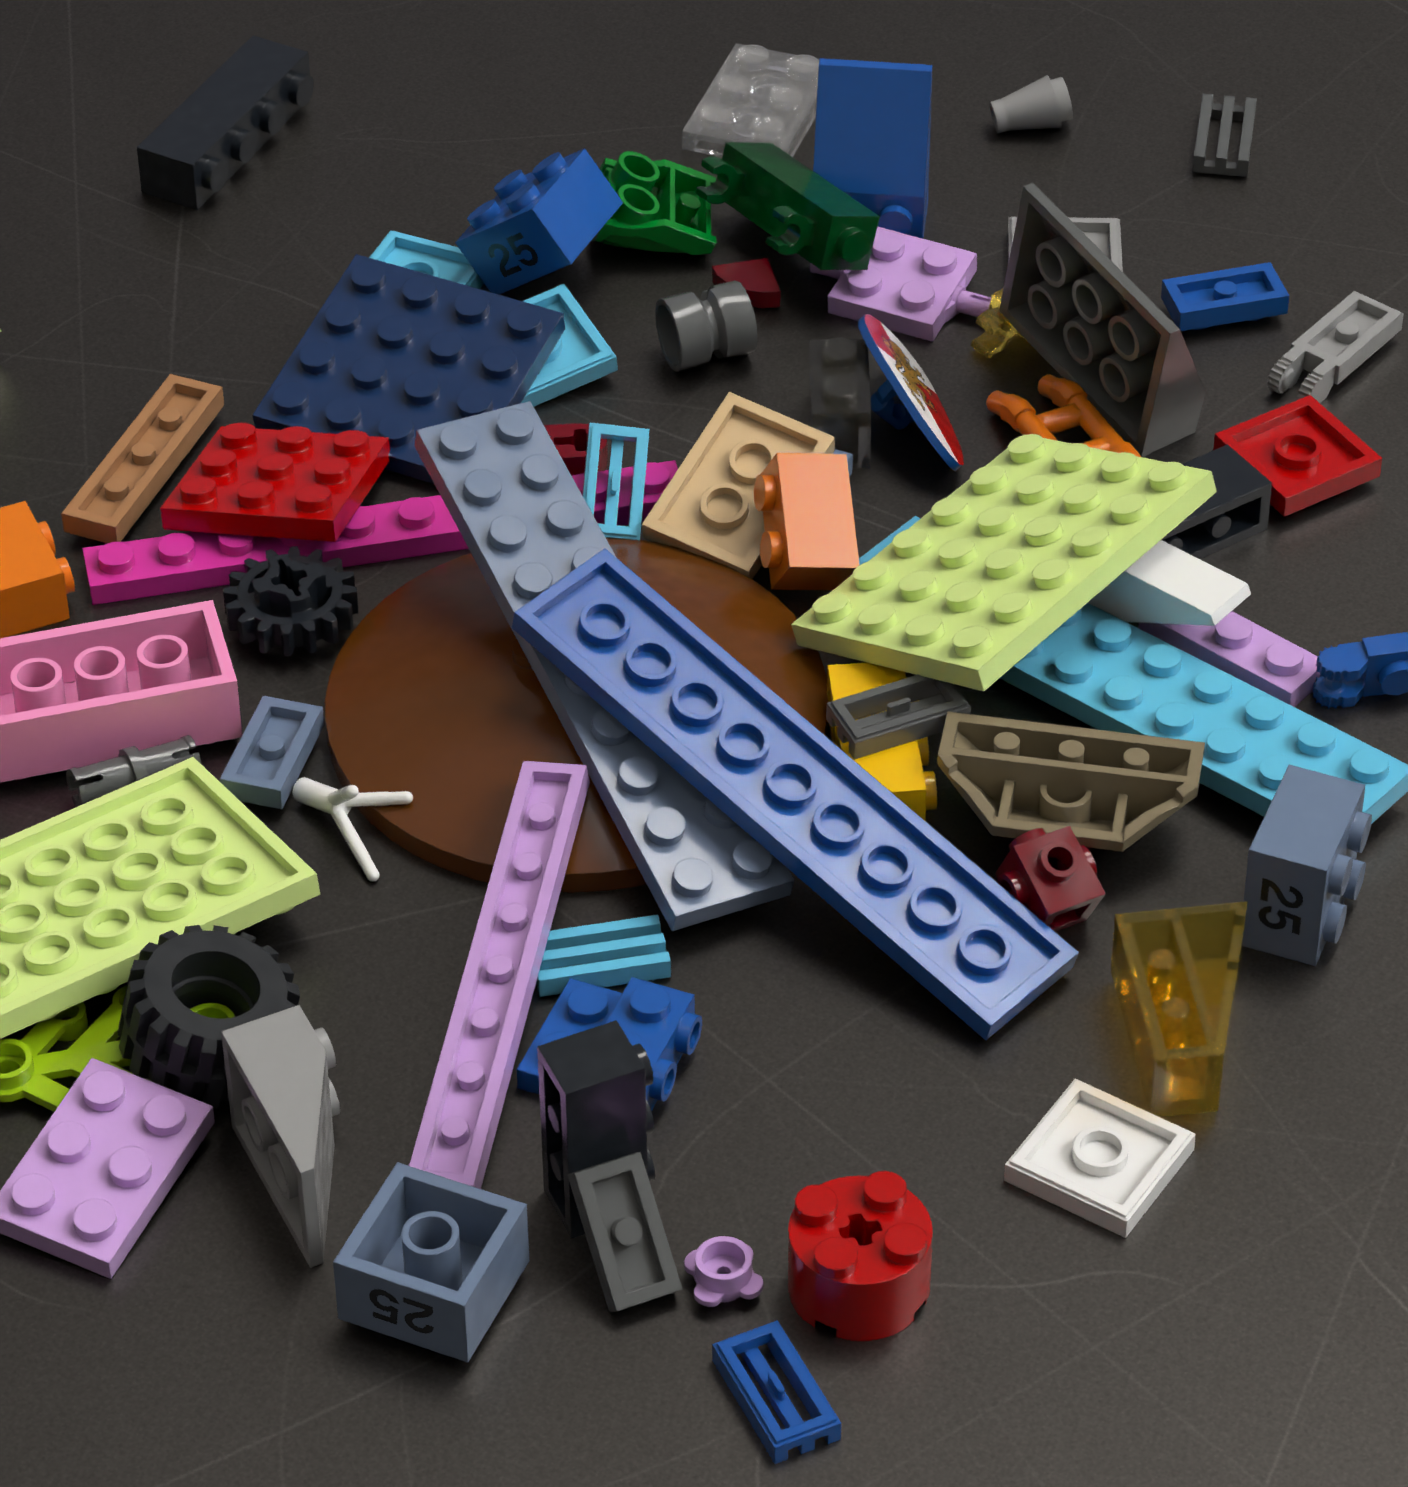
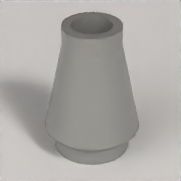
[989,75,1073,133]

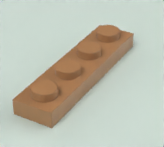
[61,374,224,543]

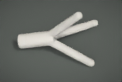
[292,777,413,882]

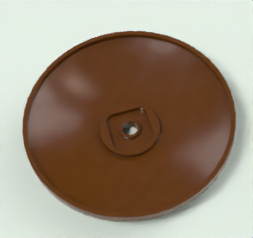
[325,538,828,893]

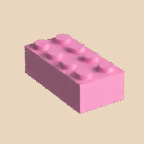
[0,600,243,783]

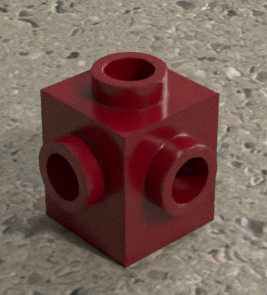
[995,825,1106,932]

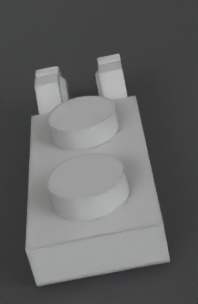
[1267,291,1404,403]

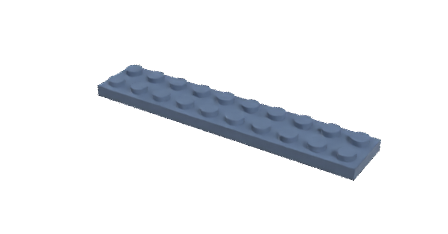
[414,401,794,931]

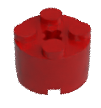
[788,1171,933,1341]

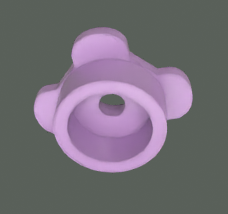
[684,1236,763,1307]

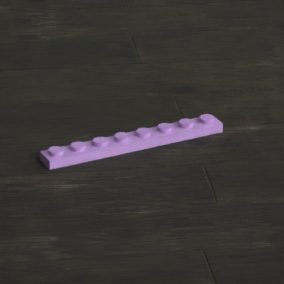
[409,761,590,1189]

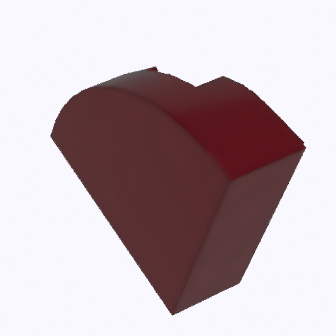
[712,258,781,308]

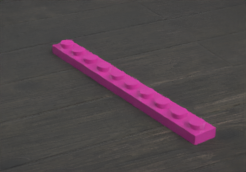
[82,460,678,605]

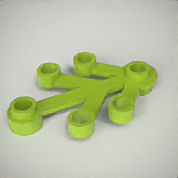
[0,985,235,1112]

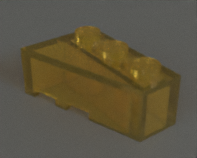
[1111,901,1248,1117]

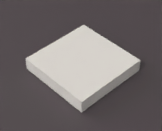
[1004,1079,1196,1238]

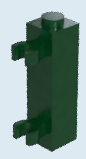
[695,142,880,270]

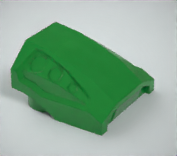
[591,151,716,255]

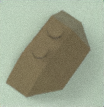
[937,711,1205,852]

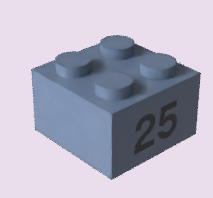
[1239,764,1372,966]
[333,1162,529,1362]

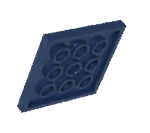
[252,254,565,484]

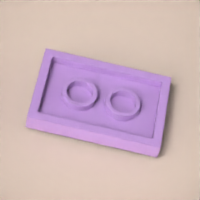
[0,1058,215,1279]

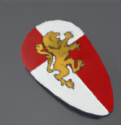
[858,314,964,471]

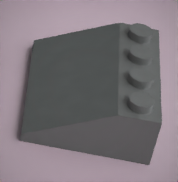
[999,182,1206,457]

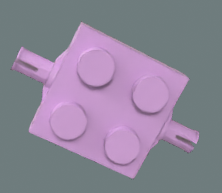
[810,226,997,342]

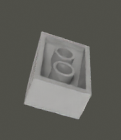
[221,1005,340,1268]

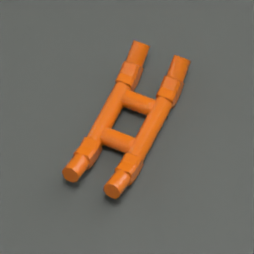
[986,374,1141,457]

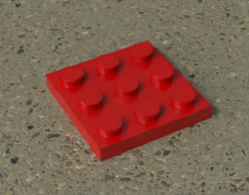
[160,423,390,542]

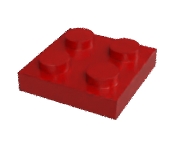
[1213,395,1382,517]

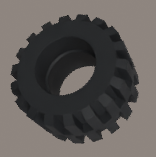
[118,925,300,1108]

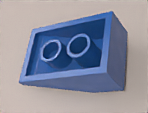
[813,58,932,239]

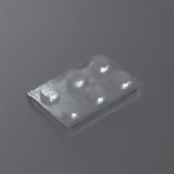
[682,43,819,157]

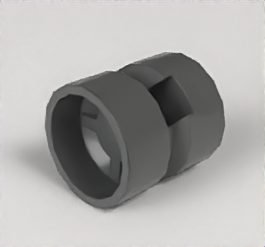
[655,280,758,372]

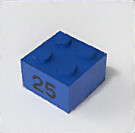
[455,148,623,295]

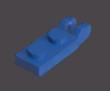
[1313,632,1408,709]

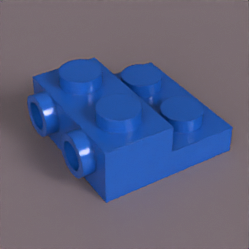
[516,977,702,1111]

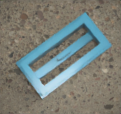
[582,423,650,540]
[536,915,671,997]

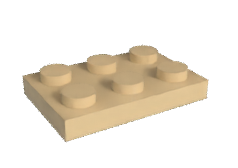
[642,392,835,580]

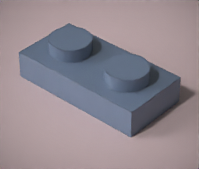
[220,696,324,809]

